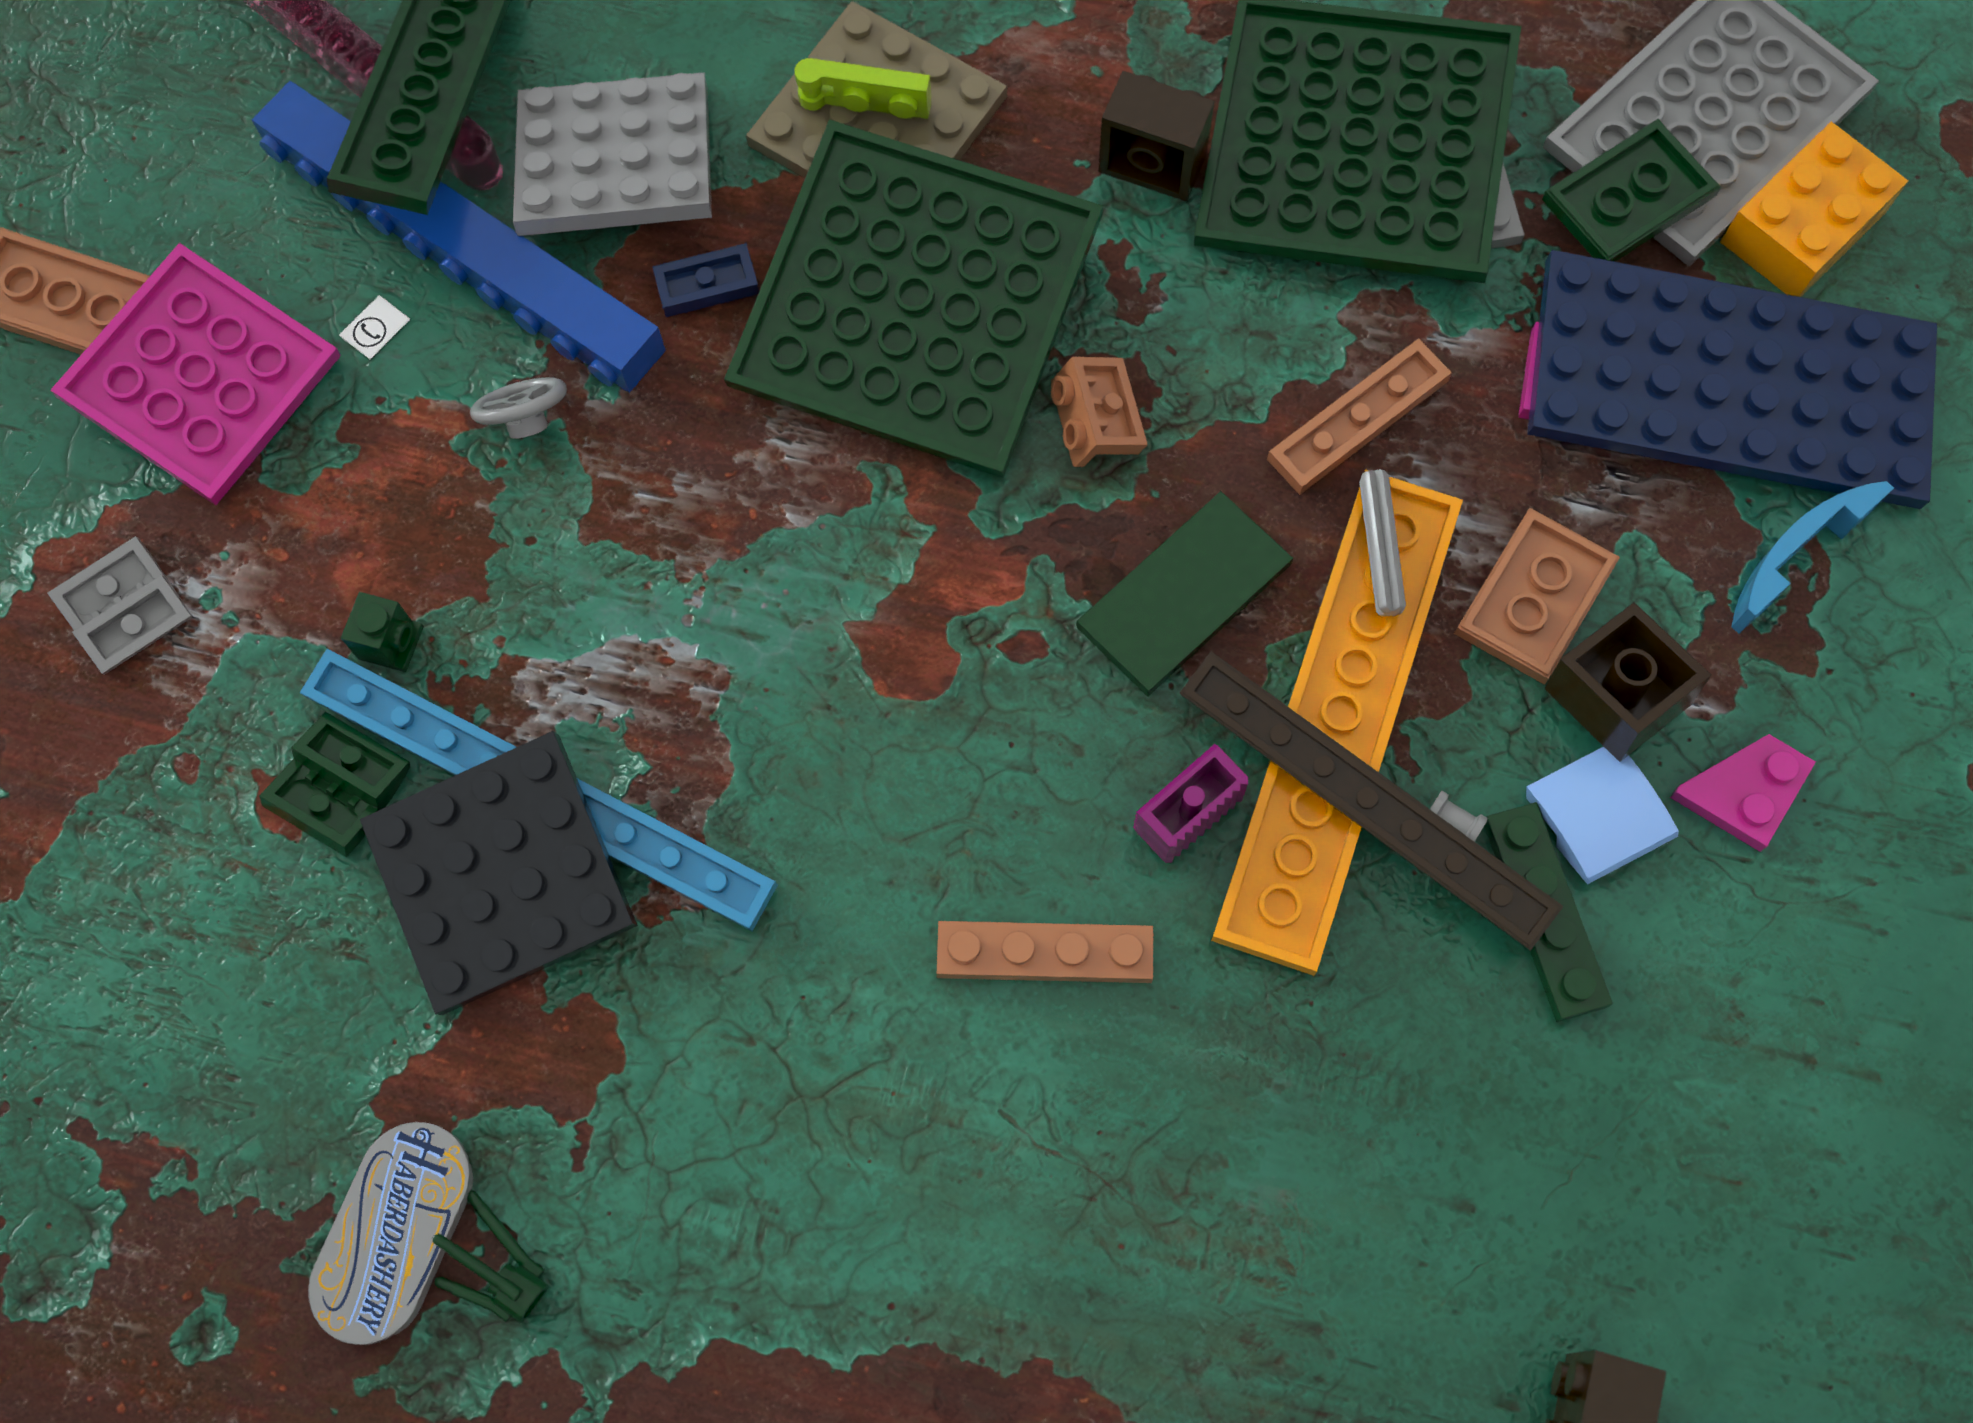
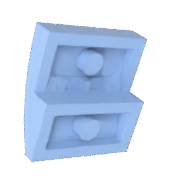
[1526,746,1679,885]

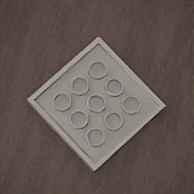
[513,72,712,236]

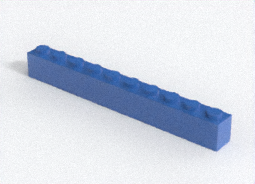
[252,81,666,393]

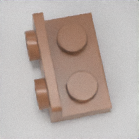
[1051,357,1148,467]

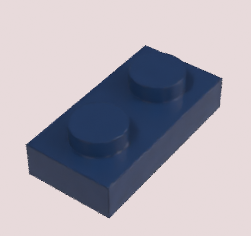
[652,243,759,317]

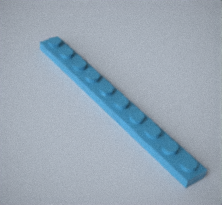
[300,649,778,932]

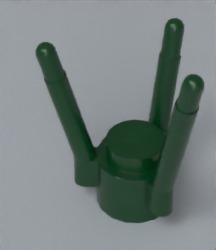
[432,1190,549,1323]

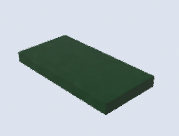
[1076,491,1293,696]

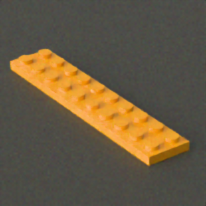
[1211,469,1463,976]

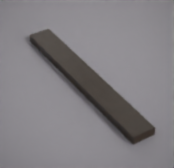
[1180,651,1564,950]

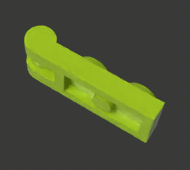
[795,58,932,119]

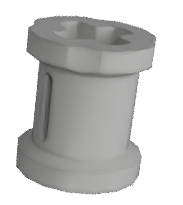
[1430,790,1488,842]

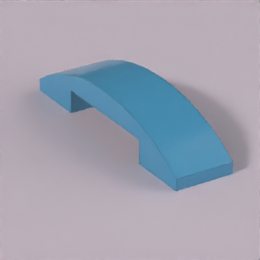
[1732,481,1894,634]

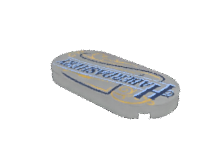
[309,1122,473,1345]

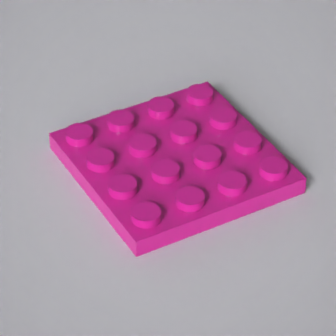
[51,243,341,506]

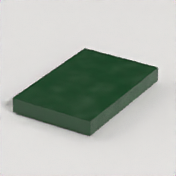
[1542,119,1721,262]

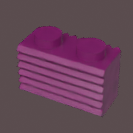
[1133,744,1248,863]

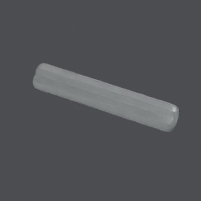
[1359,470,1406,617]

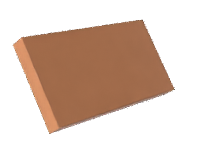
[0,227,150,355]

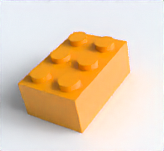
[1720,121,1909,297]

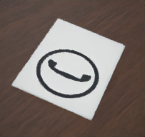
[339,295,410,359]

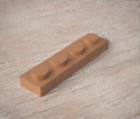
[1267,338,1452,495]
[937,921,1153,983]

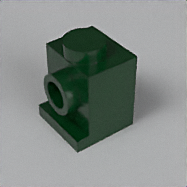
[340,592,424,672]

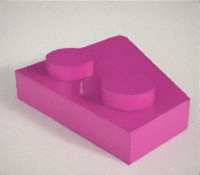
[1670,734,1816,852]

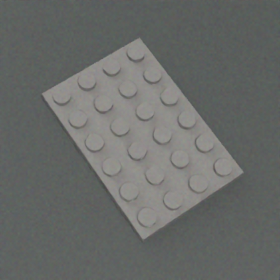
[1543,0,1879,267]

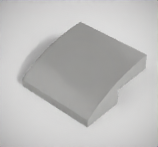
[47,536,192,675]

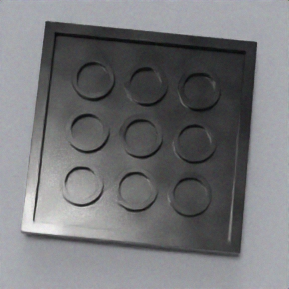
[360,731,638,1015]

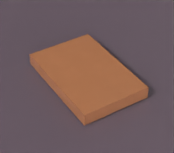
[1454,508,1620,685]

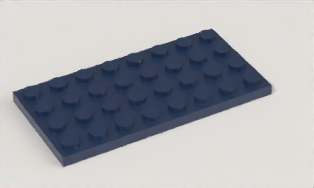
[1527,250,1937,509]

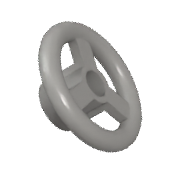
[470,377,567,439]

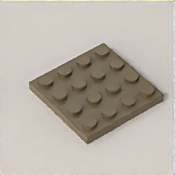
[746,1,1007,178]

